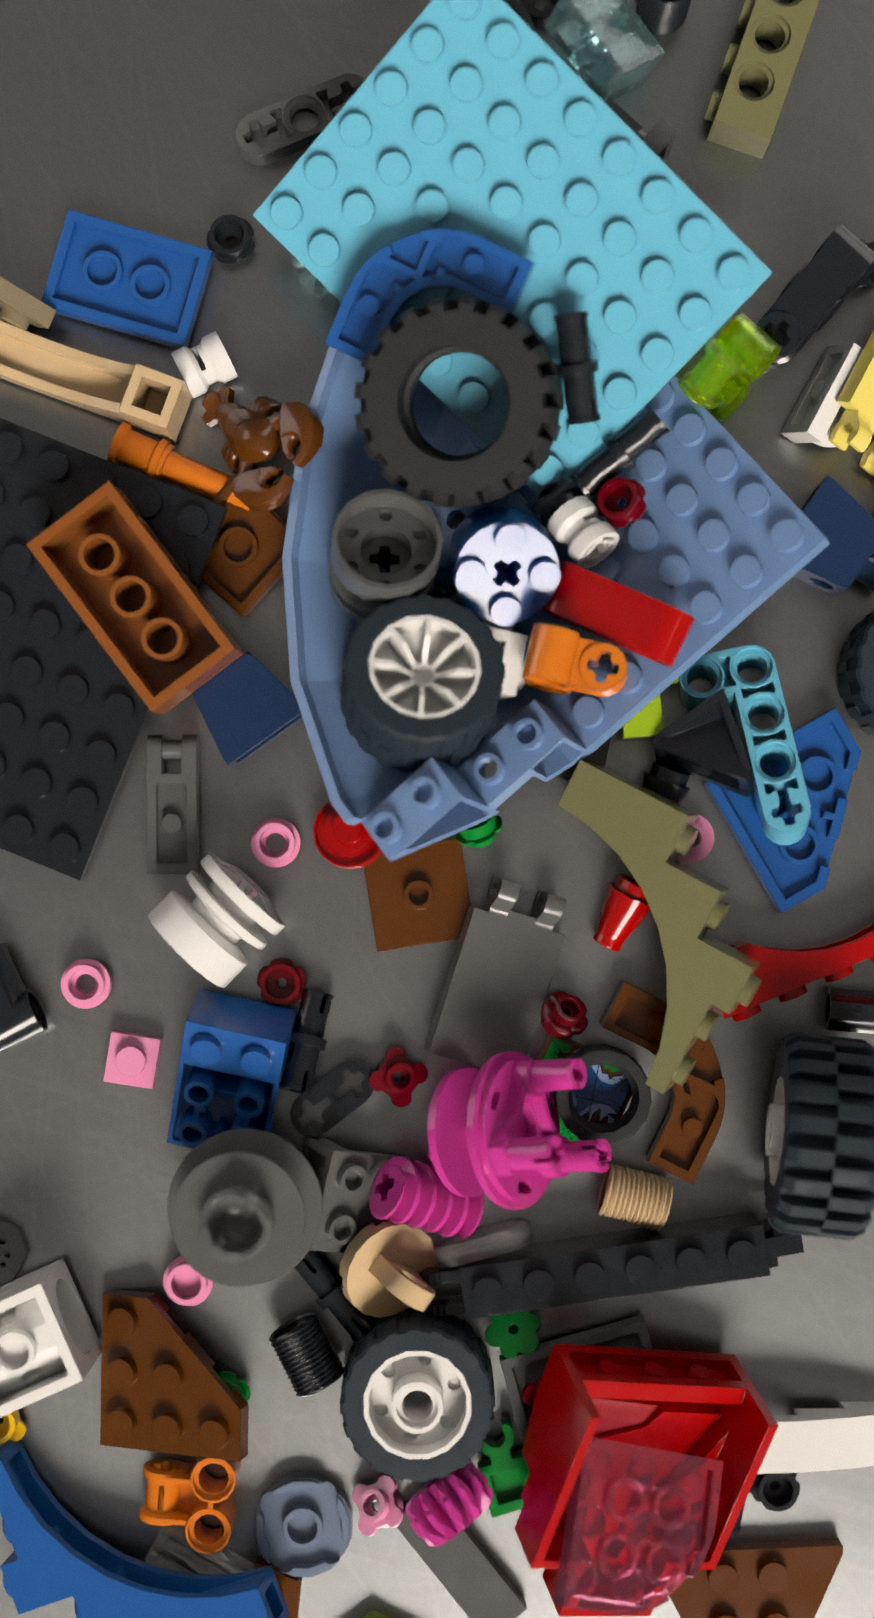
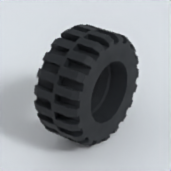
[354,296,564,507]

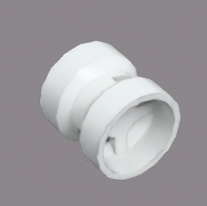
[171,331,238,398]
[547,495,619,569]

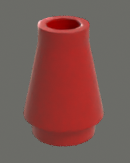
[593,874,651,952]

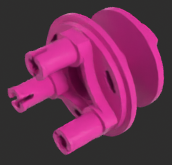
[427,1051,612,1210]

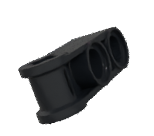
[754,224,874,366]

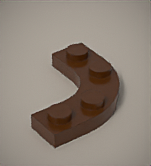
[601,980,725,1185]

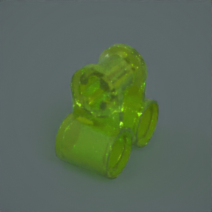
[678,313,782,422]

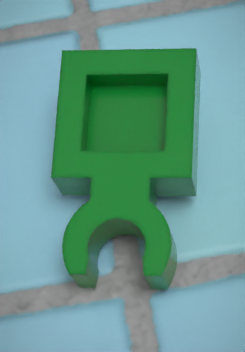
[477,1417,530,1518]

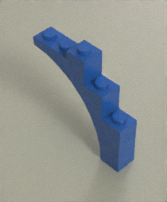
[0,1440,290,1618]

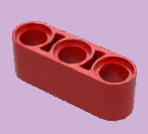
[542,561,695,668]

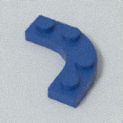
[324,229,535,362]

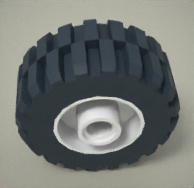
[764,1033,874,1240]

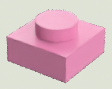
[103,1030,164,1089]

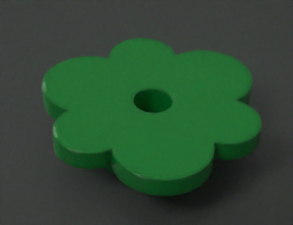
[485,1311,541,1358]

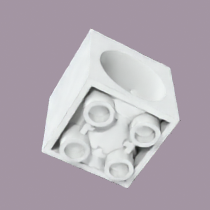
[0,1258,102,1417]

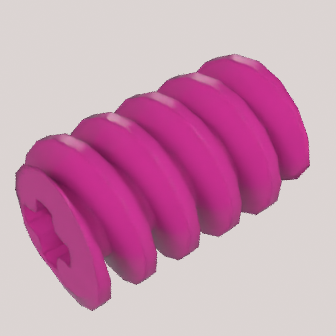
[369,1156,485,1240]

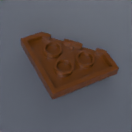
[100,1289,248,1462]

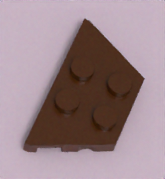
[663,1538,843,1618]

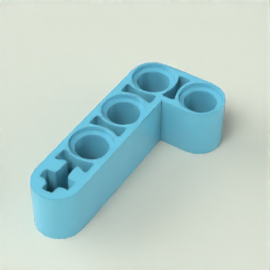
[679,645,811,845]

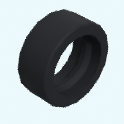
[553,1044,652,1144]

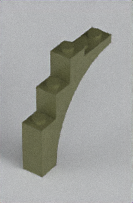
[558,760,762,1094]

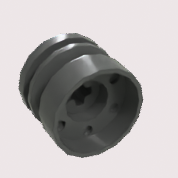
[328,489,444,622]

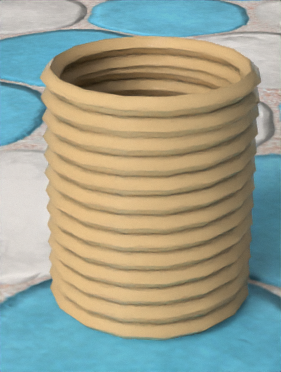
[597,1162,674,1232]

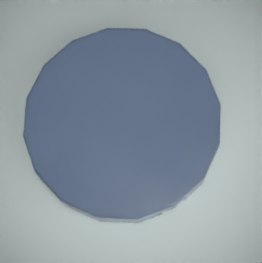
[253,1472,353,1577]

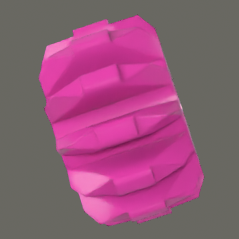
[404,1461,494,1547]

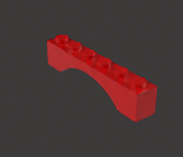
[714,921,874,1022]

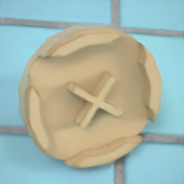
[339,1219,436,1318]

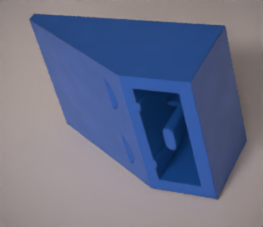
[167,988,297,1149]

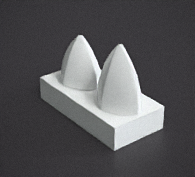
[781,343,863,448]

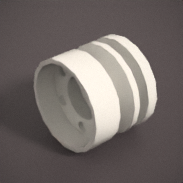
[148,852,285,988]

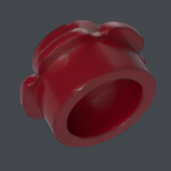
[597,477,646,528]
[257,958,306,1006]
[541,991,588,1040]

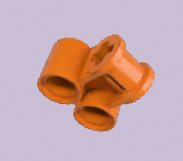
[521,623,627,697]
[139,1457,241,1555]

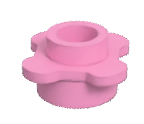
[352,1475,403,1536]

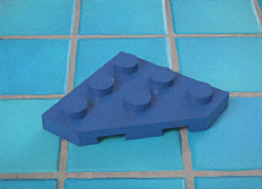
[703,708,861,913]

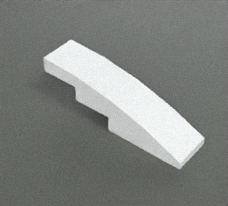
[757,1401,874,1474]

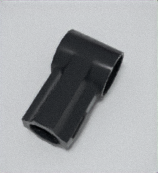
[0,943,48,1051]
[824,986,874,1034]

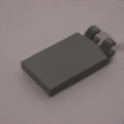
[424,876,566,1067]

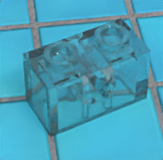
[544,0,666,104]

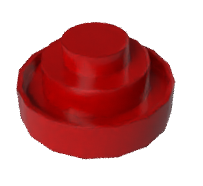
[313,801,382,870]

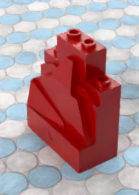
[515,1344,779,1617]

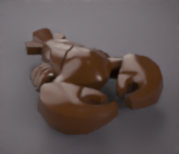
[202,386,324,512]

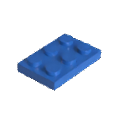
[41,209,214,349]

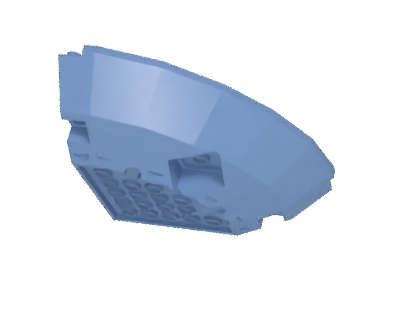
[282,346,830,862]

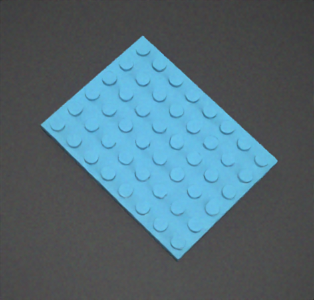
[253,0,772,497]

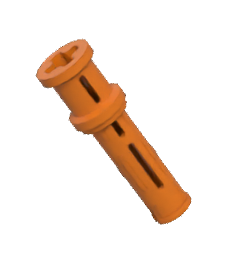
[107,421,250,511]

